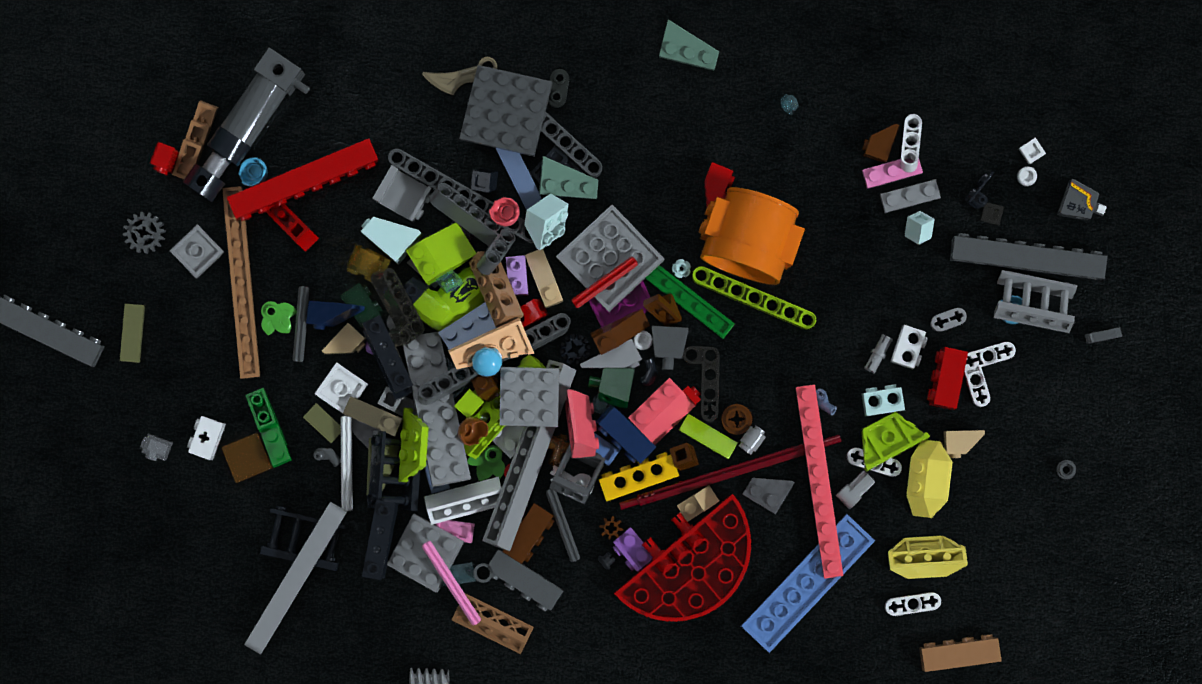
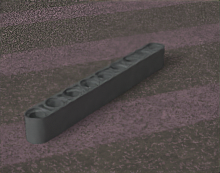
[388,149,534,243]
[417,313,570,405]

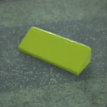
[679,414,737,459]

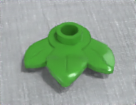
[261,301,297,335]
[467,445,505,481]

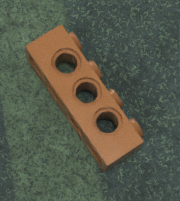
[469,251,524,327]

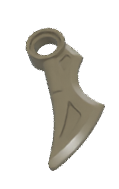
[422,57,498,95]

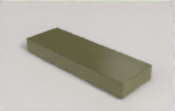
[120,304,145,363]

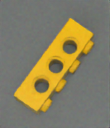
[599,452,679,502]

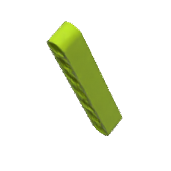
[692,266,816,330]

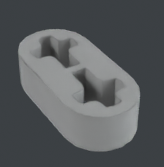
[930,308,967,332]

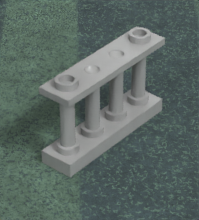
[994,270,1077,333]

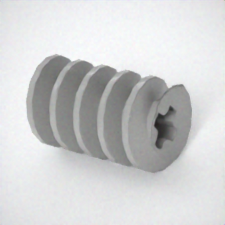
[409,668,449,684]

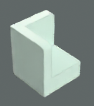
[905,211,934,244]

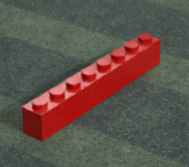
[227,138,378,222]

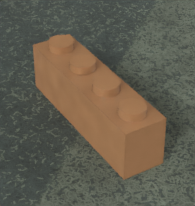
[919,634,1001,672]

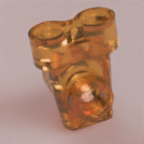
[548,434,570,466]

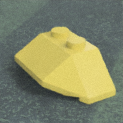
[907,440,953,518]
[888,536,968,579]

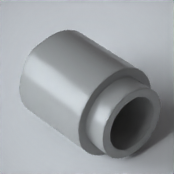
[739,426,766,455]

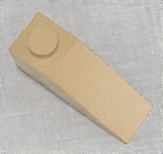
[525,249,563,308]

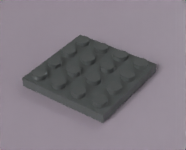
[459,65,552,157]

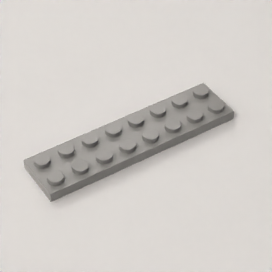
[401,331,471,487]

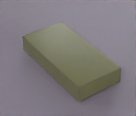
[303,403,341,443]

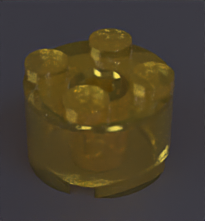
[346,244,391,283]

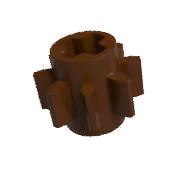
[599,516,623,540]

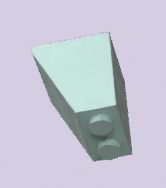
[361,217,423,265]

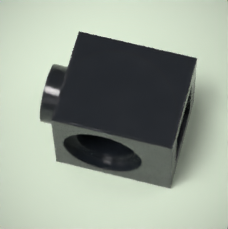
[471,168,498,192]

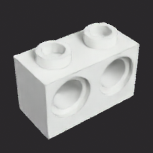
[890,325,928,369]

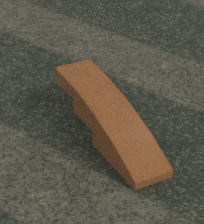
[172,101,219,179]

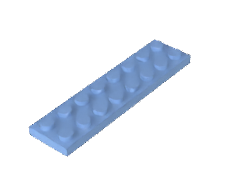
[741,514,875,653]

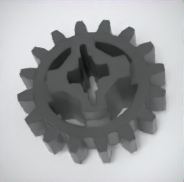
[123,212,166,254]

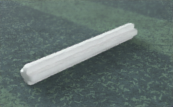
[341,416,353,511]

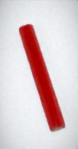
[572,256,638,308]

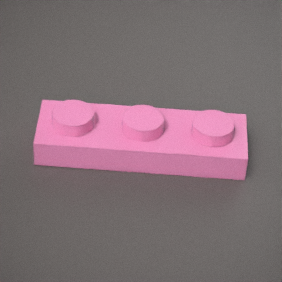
[862,158,923,189]

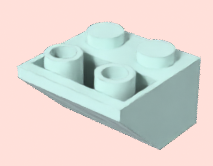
[524,193,569,250]

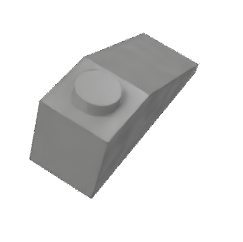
[580,339,642,369]

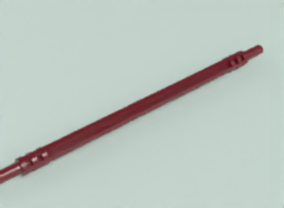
[619,435,841,510]

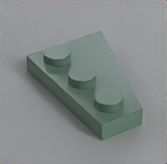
[659,20,719,71]
[539,156,598,199]

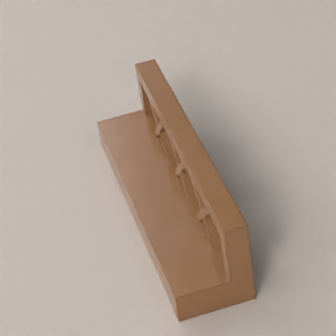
[452,593,534,654]

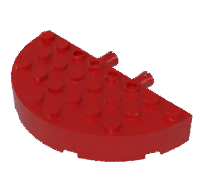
[614,494,751,622]

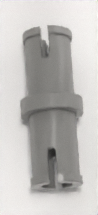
[864,334,893,374]

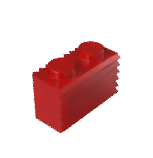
[150,142,179,175]

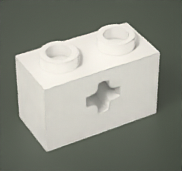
[187,416,226,460]

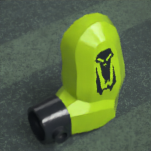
[397,265,485,332]

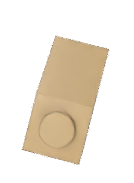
[322,323,366,354]
[944,430,985,458]

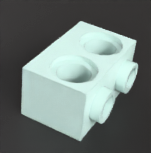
[861,384,905,416]

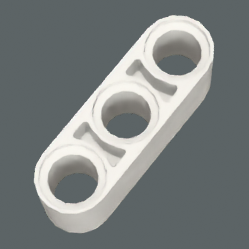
[900,114,922,173]

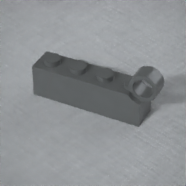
[474,549,564,611]

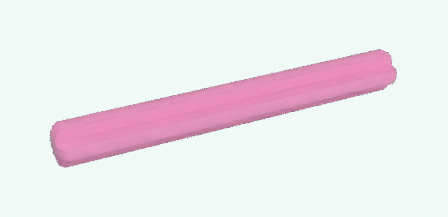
[422,541,481,626]

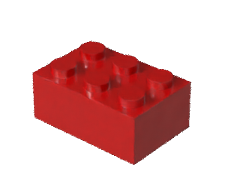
[927,347,968,410]

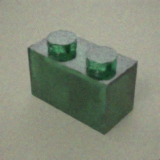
[340,283,382,328]

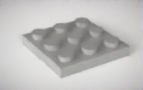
[500,367,559,427]
[387,514,464,592]

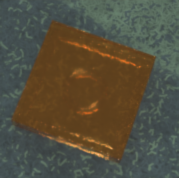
[221,433,272,483]

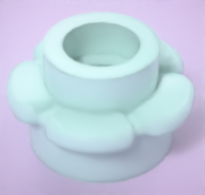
[672,259,691,278]

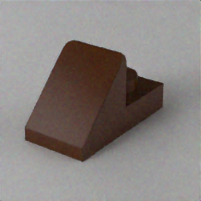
[643,293,682,327]

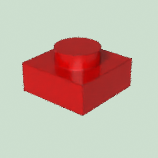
[683,386,701,405]

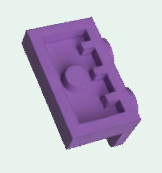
[613,527,653,572]

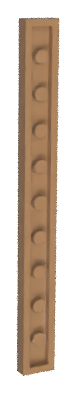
[222,186,260,379]

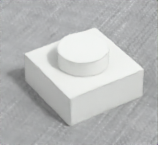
[1019,138,1046,164]

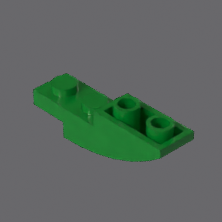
[246,388,292,468]

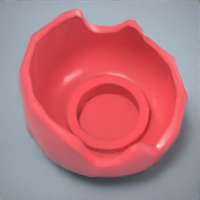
[489,197,520,227]

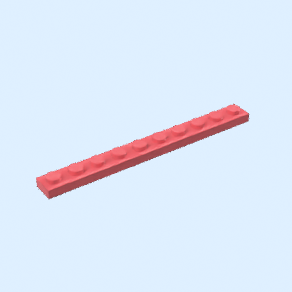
[795,385,843,579]

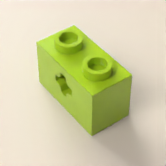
[454,389,485,418]

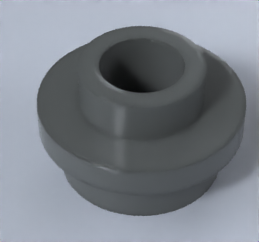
[1056,460,1076,479]

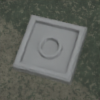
[170,224,224,278]

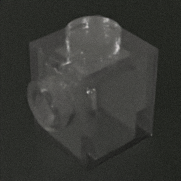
[141,434,173,461]

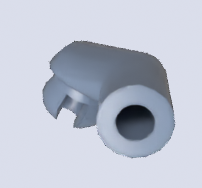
[816,389,837,415]

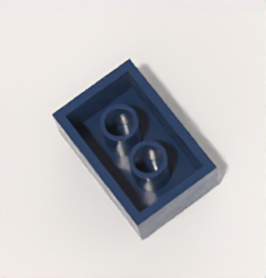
[596,405,656,464]

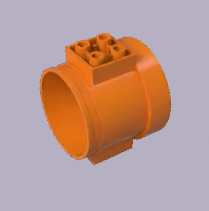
[699,187,805,285]

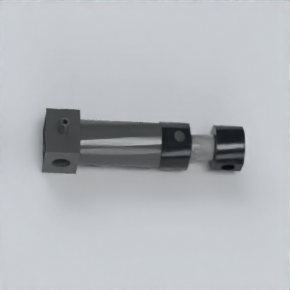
[183,47,310,202]

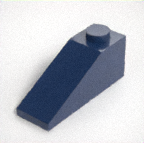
[306,301,365,330]

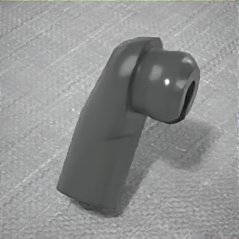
[314,448,341,467]

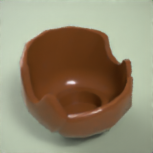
[458,417,489,446]

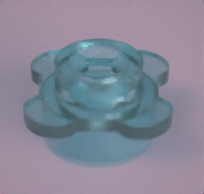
[781,94,798,114]

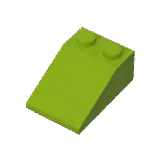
[406,223,476,285]

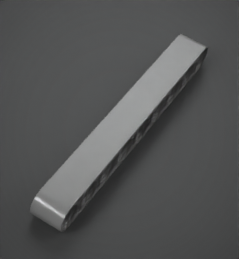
[244,502,347,655]

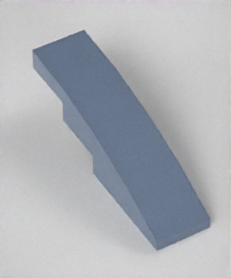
[495,148,542,210]

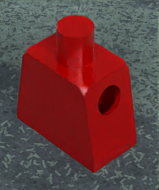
[520,298,549,329]

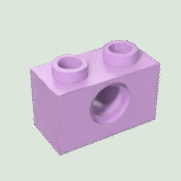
[506,256,528,296]

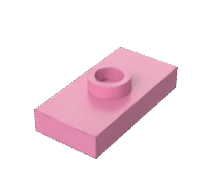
[435,520,475,543]

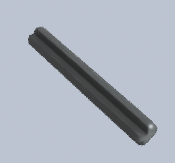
[293,286,310,362]
[546,489,580,562]

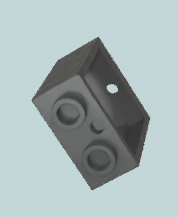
[550,445,605,504]

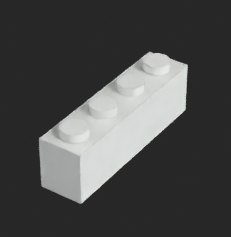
[424,477,502,525]

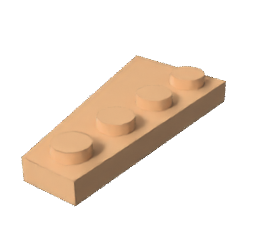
[448,318,534,369]

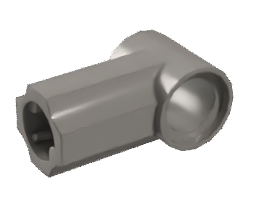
[836,471,875,509]

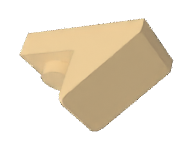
[677,485,719,522]

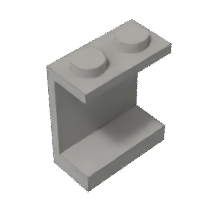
[373,165,432,223]

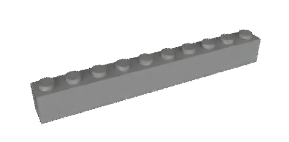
[482,360,576,551]

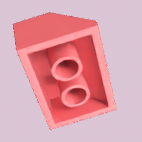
[628,378,695,445]
[565,389,599,458]

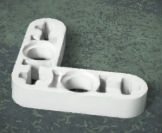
[964,342,1016,407]

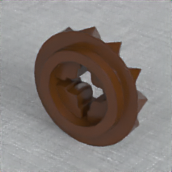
[721,404,752,435]

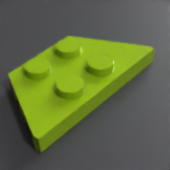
[399,408,429,482]
[861,412,930,472]

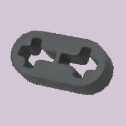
[1085,327,1122,344]

